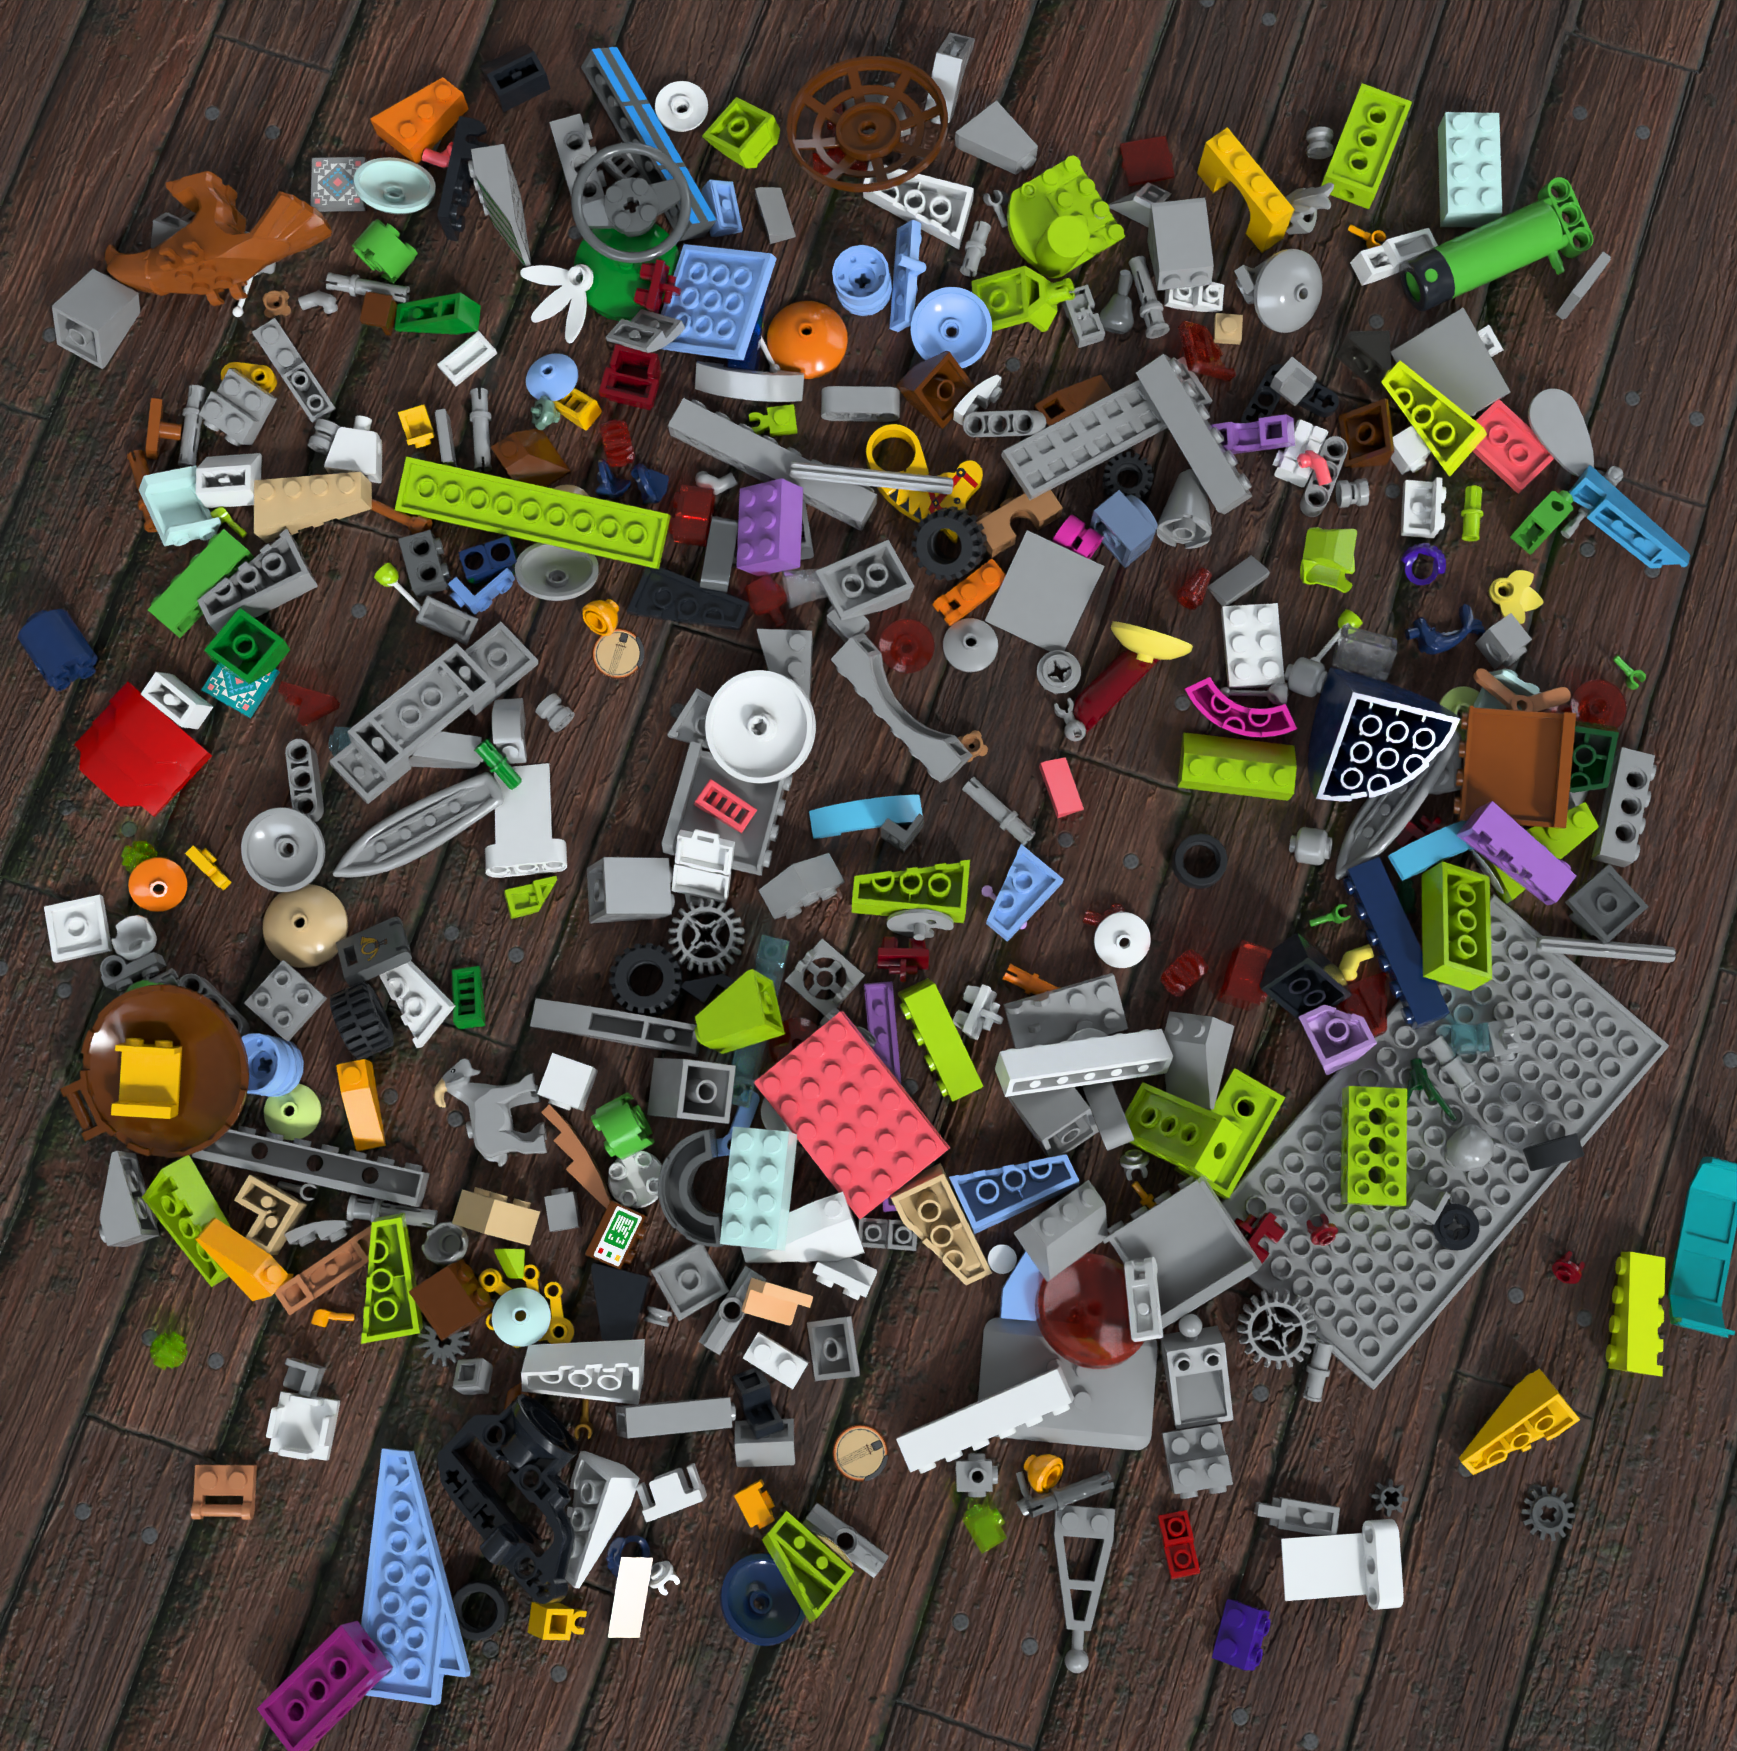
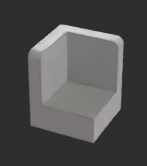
[1270,357,1317,406]
[1402,1181,1451,1225]
[283,1357,326,1398]

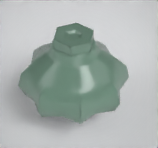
[531,395,560,430]

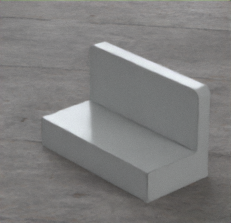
[734,1419,795,1467]

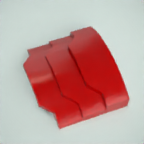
[74,681,212,817]

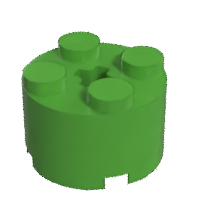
[352,219,418,284]
[591,1092,655,1160]

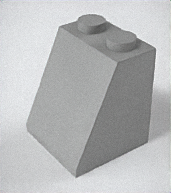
[1147,198,1214,290]
[52,269,140,369]
[587,857,675,923]
[647,1058,736,1124]
[1008,1087,1099,1158]

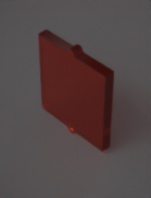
[1120,136,1175,186]

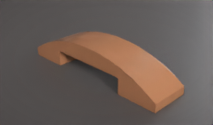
[275,1225,372,1316]

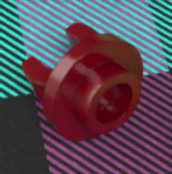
[1307,1213,1338,1246]
[1552,1251,1585,1284]

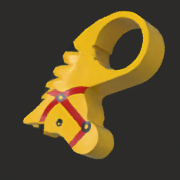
[866,424,983,544]

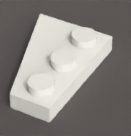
[379,961,455,1048]

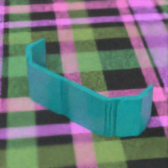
[1667,1157,1737,1338]

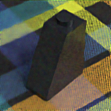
[591,1263,652,1341]

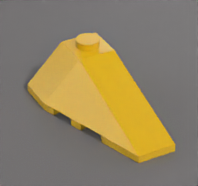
[1459,1368,1580,1475]

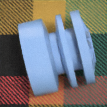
[832,245,892,316]
[241,1033,304,1097]

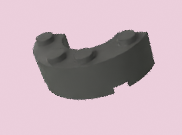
[658,1128,724,1247]

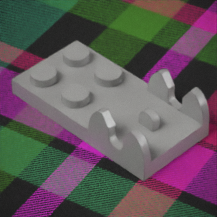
[1003,973,1128,1049]

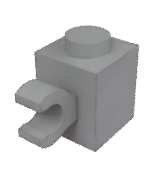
[1480,1017,1523,1062]

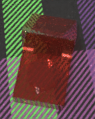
[278,681,341,726]

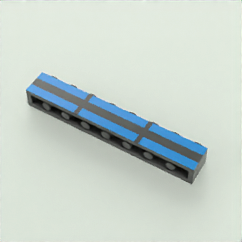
[581,47,716,241]

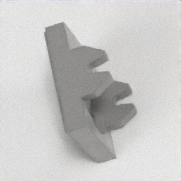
[785,939,865,1016]

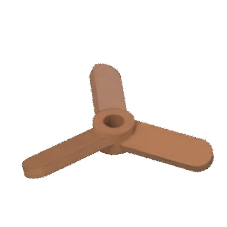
[1473,668,1571,712]

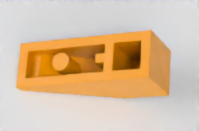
[336,1059,386,1152]
[195,1218,289,1301]

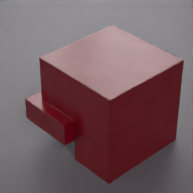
[599,344,662,411]

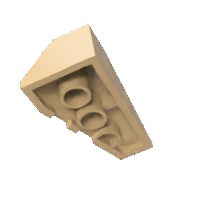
[891,1163,992,1285]

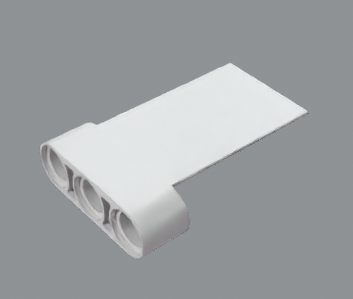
[485,763,567,878]
[1281,1519,1403,1610]

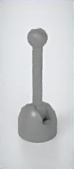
[1220,683,1288,705]

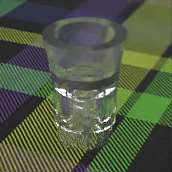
[782,566,828,609]

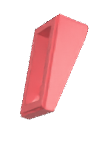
[694,779,757,834]

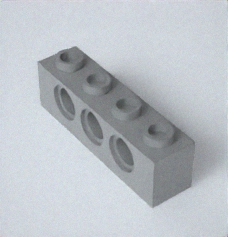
[549,114,607,205]
[1591,747,1656,867]

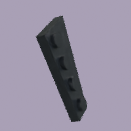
[626,567,750,631]

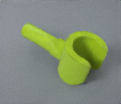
[210,507,247,538]

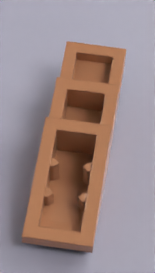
[541,1104,612,1209]

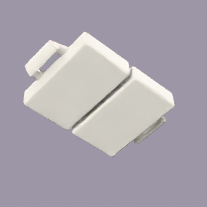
[672,829,735,907]

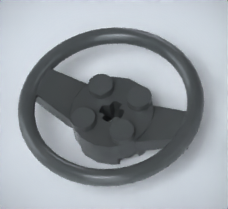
[571,142,691,263]

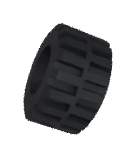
[912,506,987,581]
[609,943,683,1017]
[330,981,393,1060]

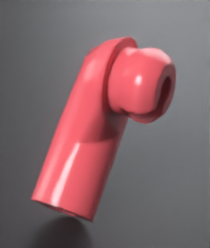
[422,142,453,168]
[1297,450,1332,486]

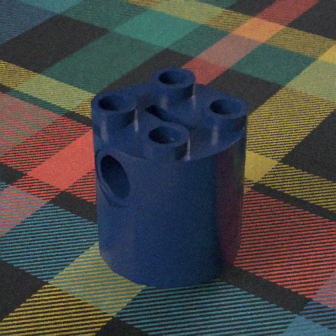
[17,609,98,691]

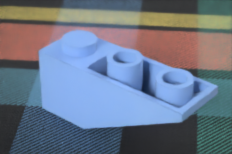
[1000,1250,1044,1321]

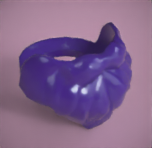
[1401,543,1446,585]

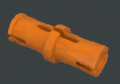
[1002,963,1060,995]

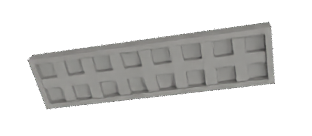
[1001,357,1213,500]

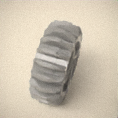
[668,898,745,975]
[1237,1288,1317,1369]

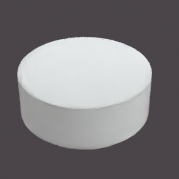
[987,1245,1017,1274]

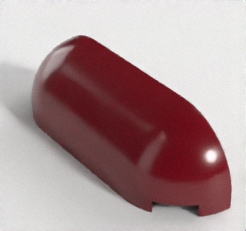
[1073,649,1159,735]

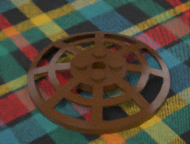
[786,56,948,192]

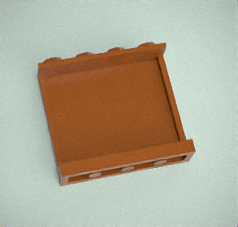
[1453,706,1576,829]

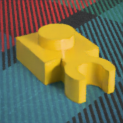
[185,846,232,890]

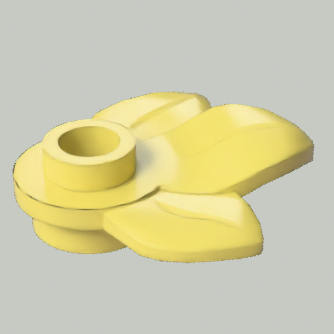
[1489,570,1543,624]

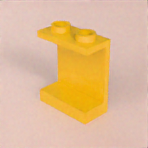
[111,1038,182,1119]

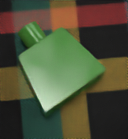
[1510,490,1573,555]

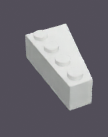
[521,1339,645,1405]

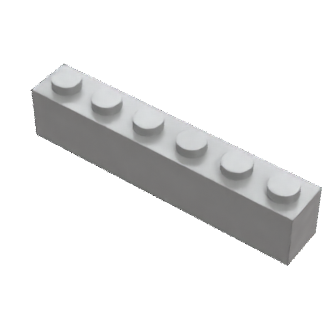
[1136,354,1252,515]

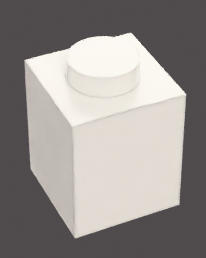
[1391,425,1431,475]

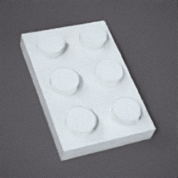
[1221,603,1285,689]

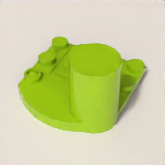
[1007,155,1125,278]

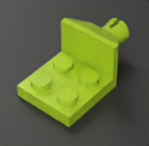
[972,266,1075,332]

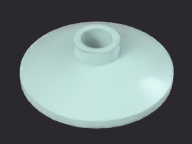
[492,1288,551,1347]

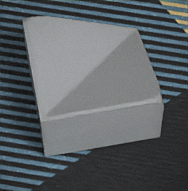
[452,1358,493,1395]

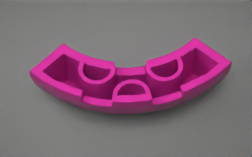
[1184,677,1297,737]

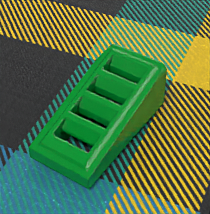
[452,966,485,1029]

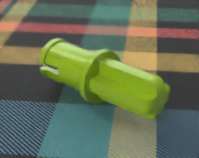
[1461,485,1484,541]

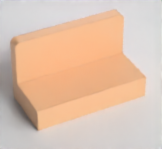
[742,1277,813,1326]

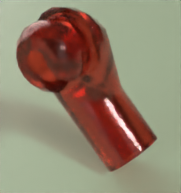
[1083,903,1125,927]

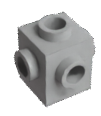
[955,1453,998,1497]

